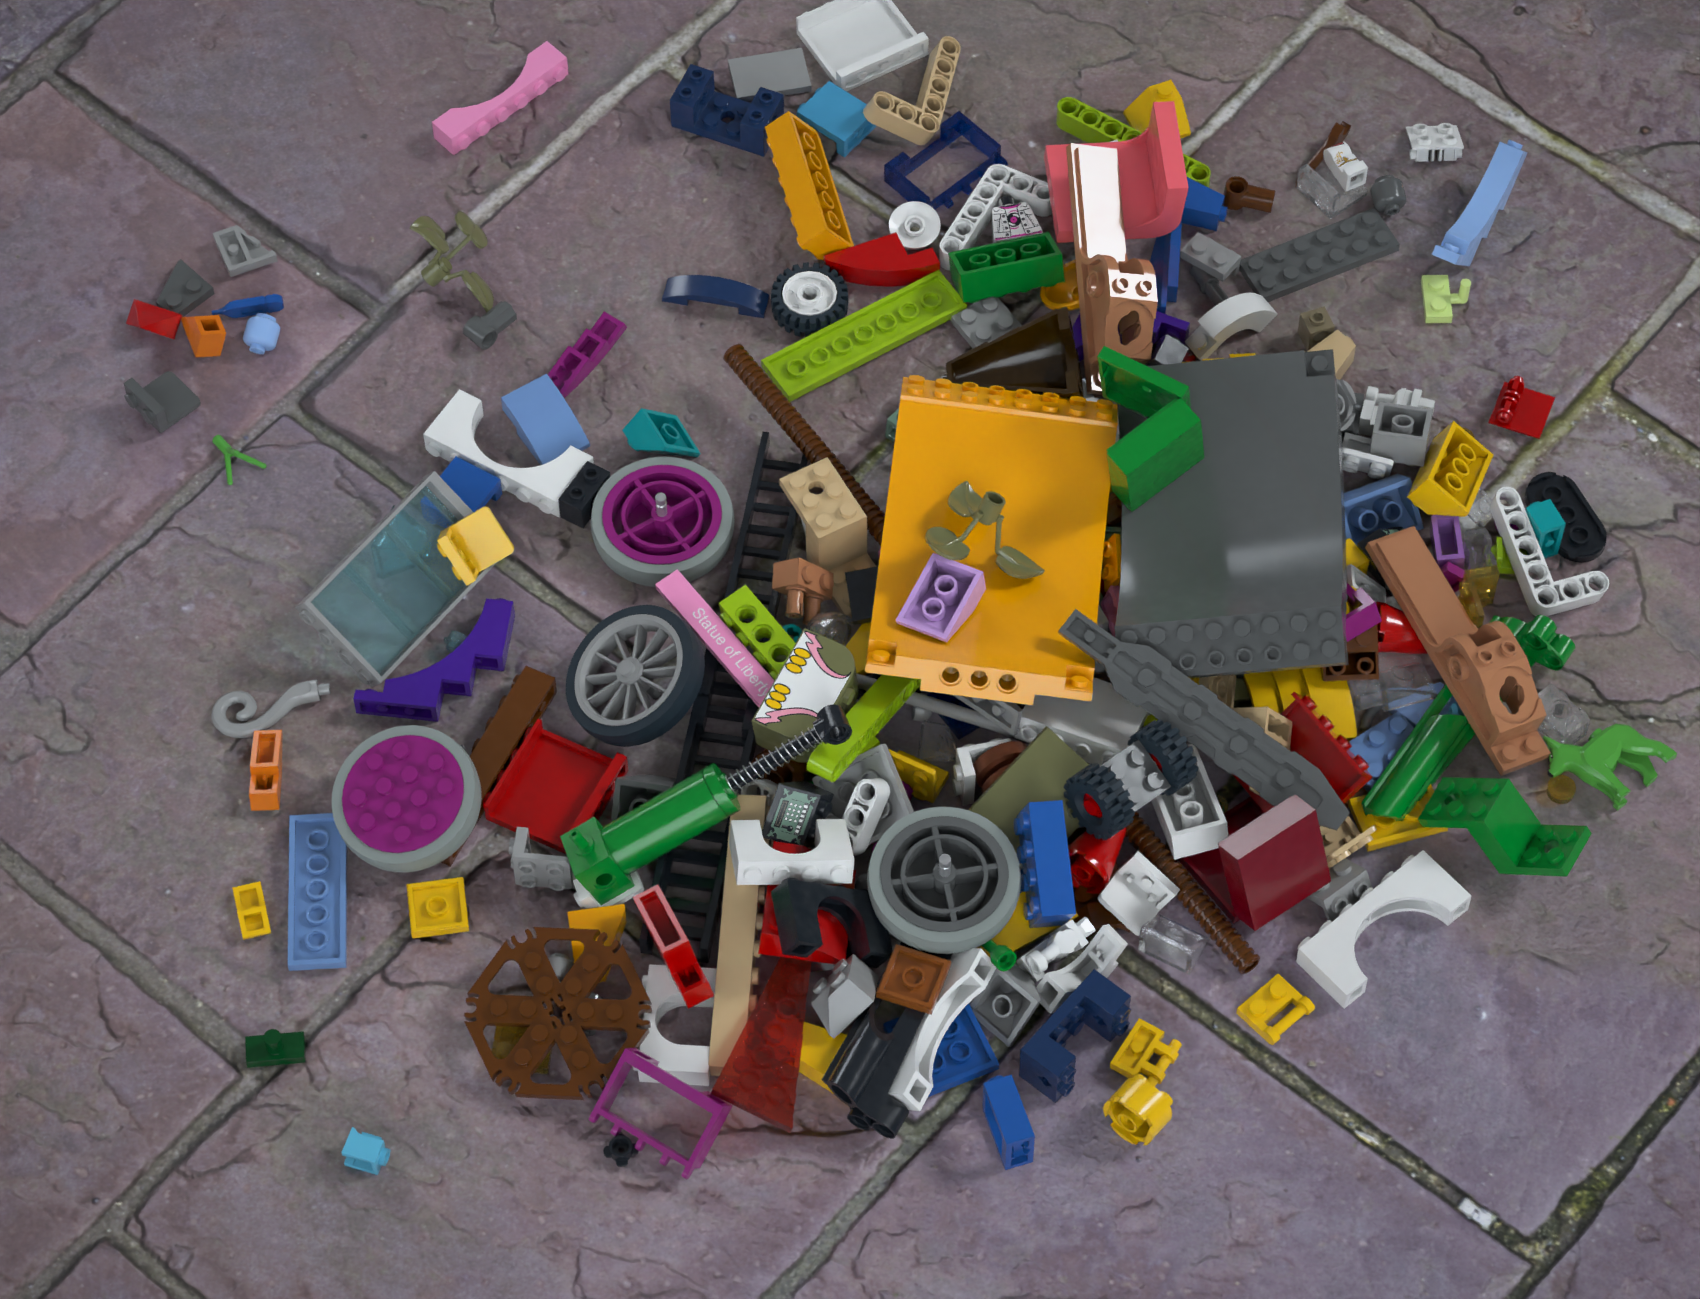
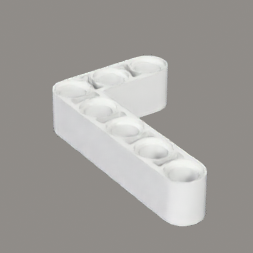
[939,164,1052,271]
[1490,487,1609,616]
[741,778,890,855]

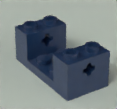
[670,64,784,157]
[1019,969,1131,1103]

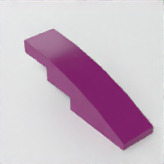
[548,311,627,398]

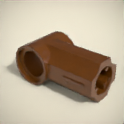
[1223,176,1276,213]

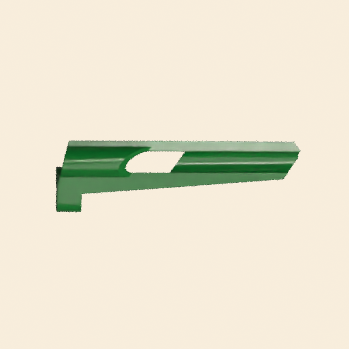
[1361,615,1576,821]

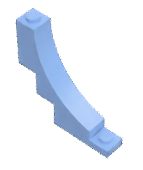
[1432,140,1528,266]

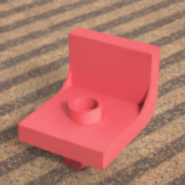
[1044,101,1189,243]

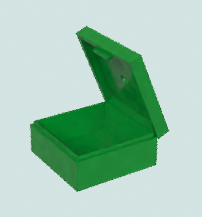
[1097,346,1204,513]

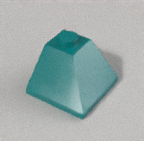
[622,408,701,457]

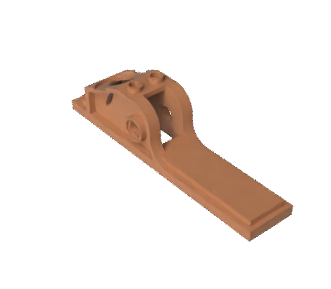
[1066,143,1158,395]
[1365,526,1551,776]

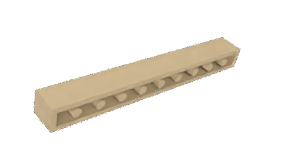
[708,794,771,1077]

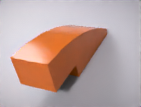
[249,730,282,811]

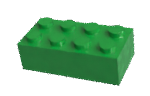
[948,232,1065,303]

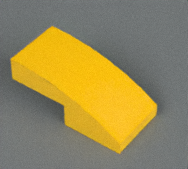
[232,881,271,940]

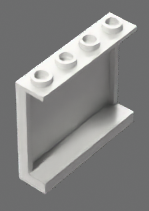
[796,0,929,92]
[1015,677,1150,765]

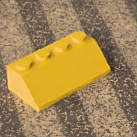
[1407,421,1493,517]

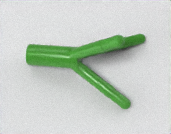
[212,435,267,485]

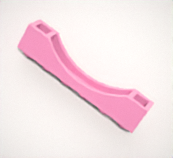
[432,41,568,155]

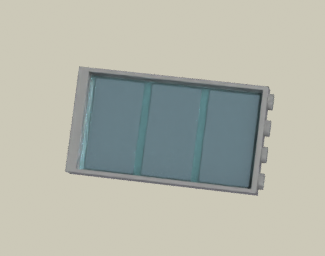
[295,471,497,688]

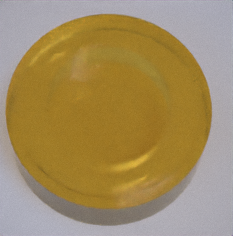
[1546,775,1576,804]

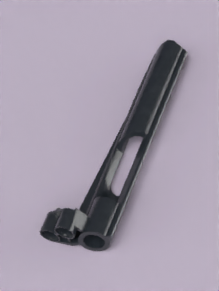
[822,942,953,1139]

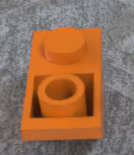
[181,315,226,358]

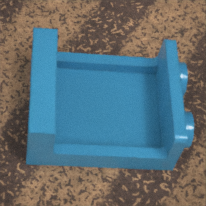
[796,81,876,158]

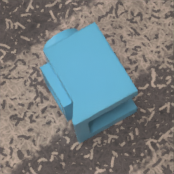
[341,1127,390,1175]

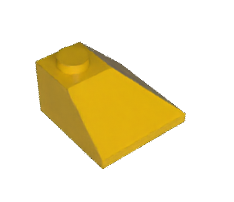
[1123,80,1191,139]

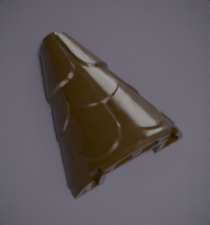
[942,307,1084,398]

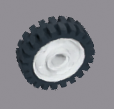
[771,262,848,337]

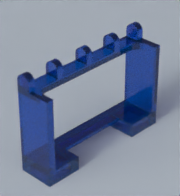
[884,111,1008,210]

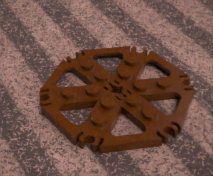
[464,927,652,1100]

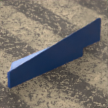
[1150,223,1182,314]

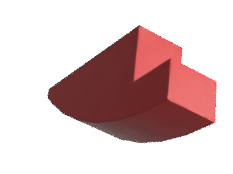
[824,232,940,287]
[632,885,714,1009]

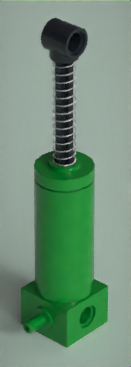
[560,704,852,905]

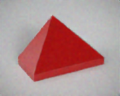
[126,299,183,340]

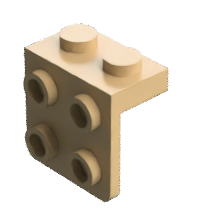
[1320,816,1377,869]

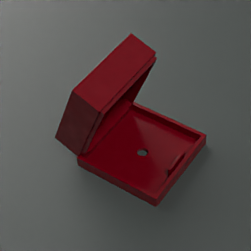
[1178,795,1331,931]

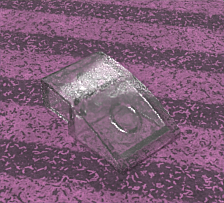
[1347,652,1437,712]

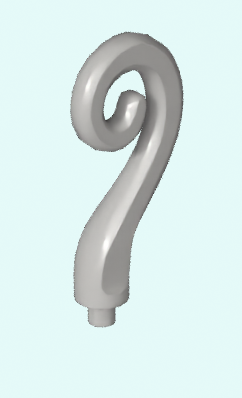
[211,679,331,738]

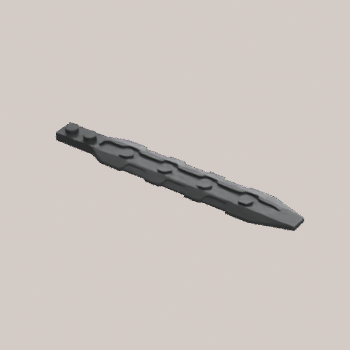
[1058,609,1350,831]

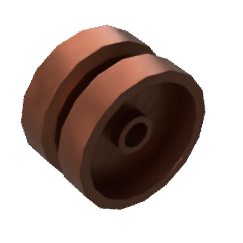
[973,741,1027,794]

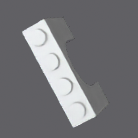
[729,819,855,885]
[633,964,717,1086]

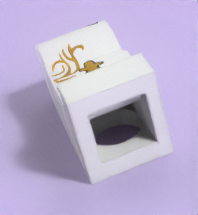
[1323,142,1368,192]

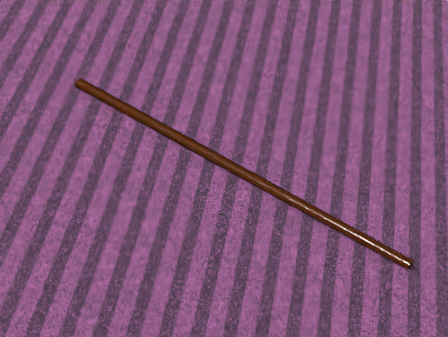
[723,344,1260,974]

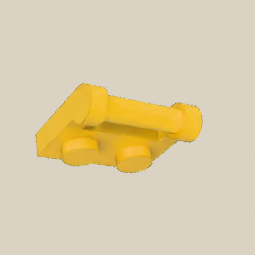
[1236,974,1315,1045]

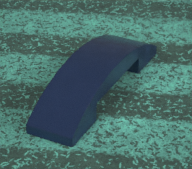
[662,275,770,318]

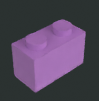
[1430,515,1465,570]

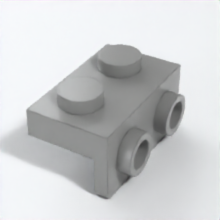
[1180,232,1241,282]
[1307,858,1372,921]

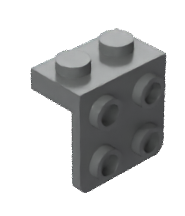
[124,371,201,433]

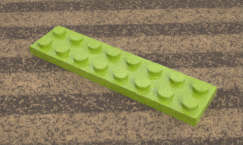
[761,270,967,402]

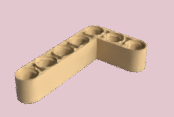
[863,36,961,145]

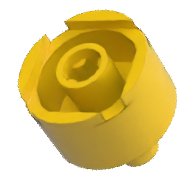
[1103,1074,1173,1146]

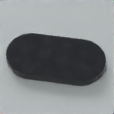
[1525,472,1607,563]

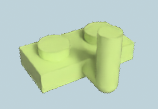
[1421,275,1471,323]

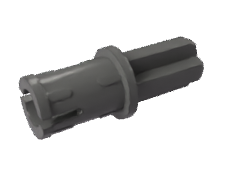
[1190,266,1228,306]

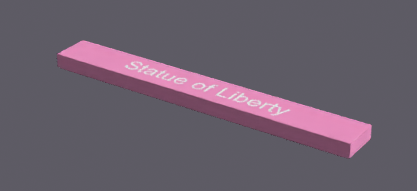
[655,569,774,707]

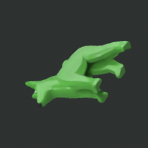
[1543,723,1677,810]

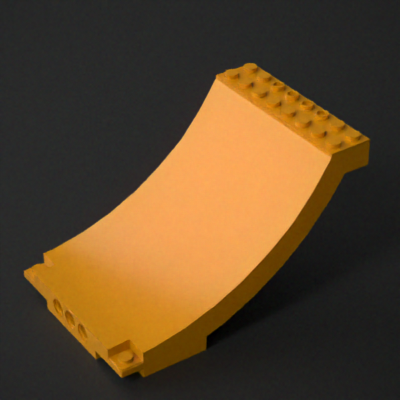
[865,375,1118,705]

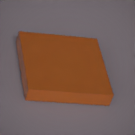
[876,944,951,1015]

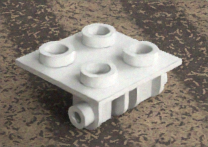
[1406,123,1464,162]

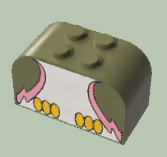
[752,628,859,763]

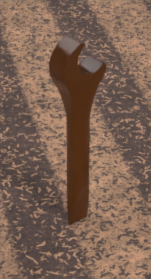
[1295,121,1351,188]

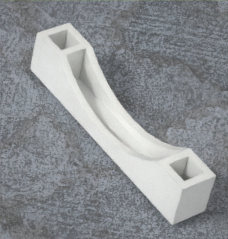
[888,948,996,1111]

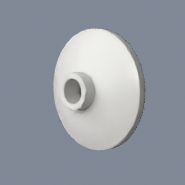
[889,201,941,250]

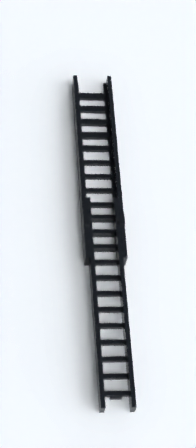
[639,431,810,963]

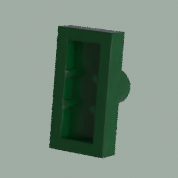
[245,1029,306,1068]

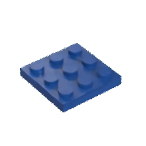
[883,1003,999,1097]

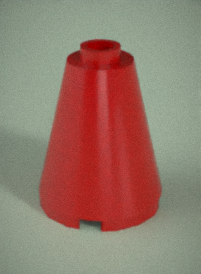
[1375,601,1428,656]
[1068,827,1126,894]

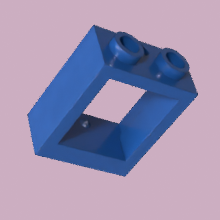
[982,1075,1035,1170]

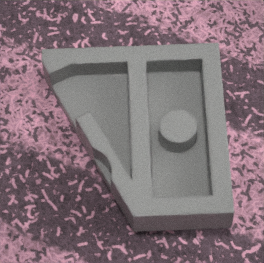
[212,225,278,277]

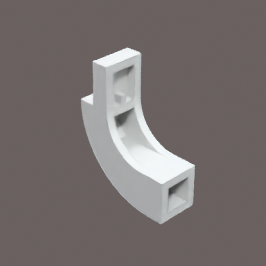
[1185,293,1277,361]
[1036,924,1128,1014]

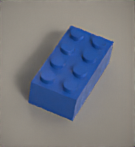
[1014,800,1076,928]

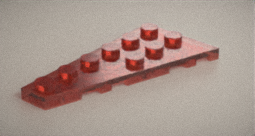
[711,957,811,1133]

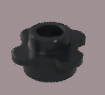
[603,1134,639,1167]

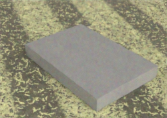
[728,48,812,102]

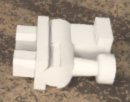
[1358,386,1435,436]
[1015,917,1095,983]

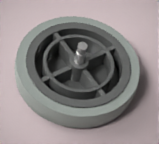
[867,807,1021,954]

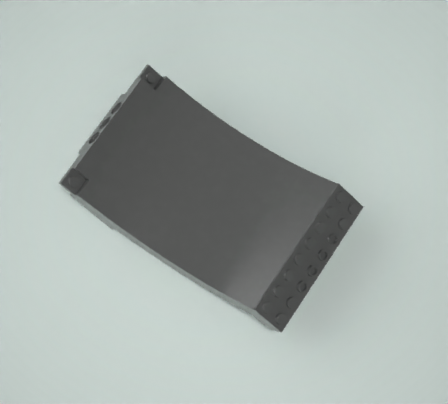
[1114,349,1349,679]

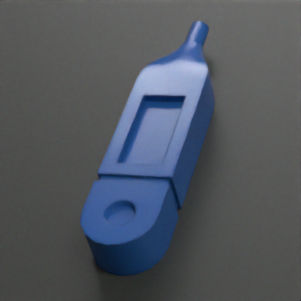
[211,294,284,318]

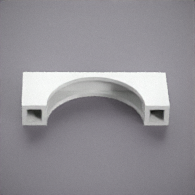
[423,389,594,518]

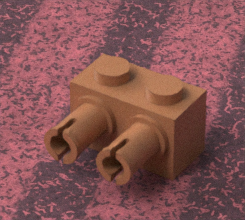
[772,557,834,626]

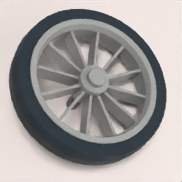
[566,605,705,747]

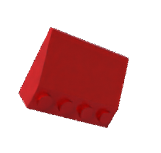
[758,841,856,965]

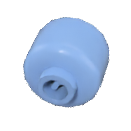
[243,313,280,354]

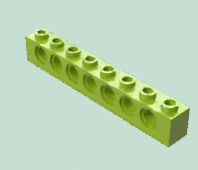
[719,585,880,755]

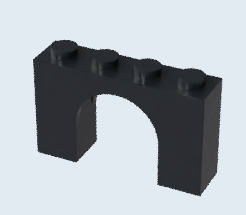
[771,878,893,968]

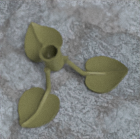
[409,211,494,313]
[925,481,1045,579]

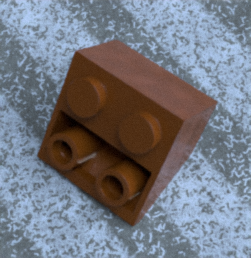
[1320,624,1379,681]

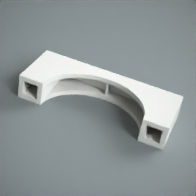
[1296,850,1471,1009]

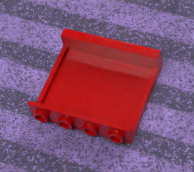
[1232,692,1373,826]
[483,718,628,855]

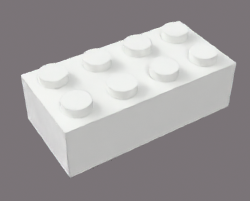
[1151,744,1228,860]

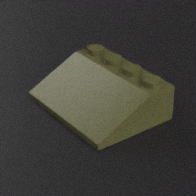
[969,726,1089,854]

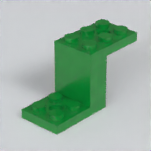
[1418,777,1592,877]

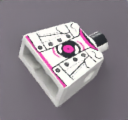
[992,196,1043,243]

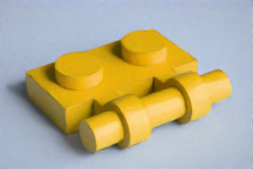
[1110,1018,1182,1087]

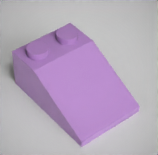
[896,553,986,642]

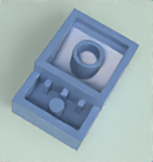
[501,374,590,465]

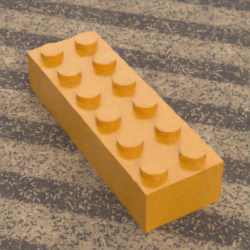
[765,111,854,261]

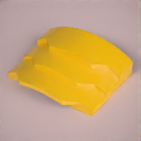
[1243,667,1357,741]

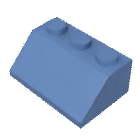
[1344,473,1424,545]

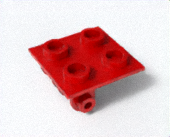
[1488,376,1555,439]

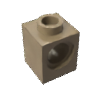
[1297,306,1335,351]

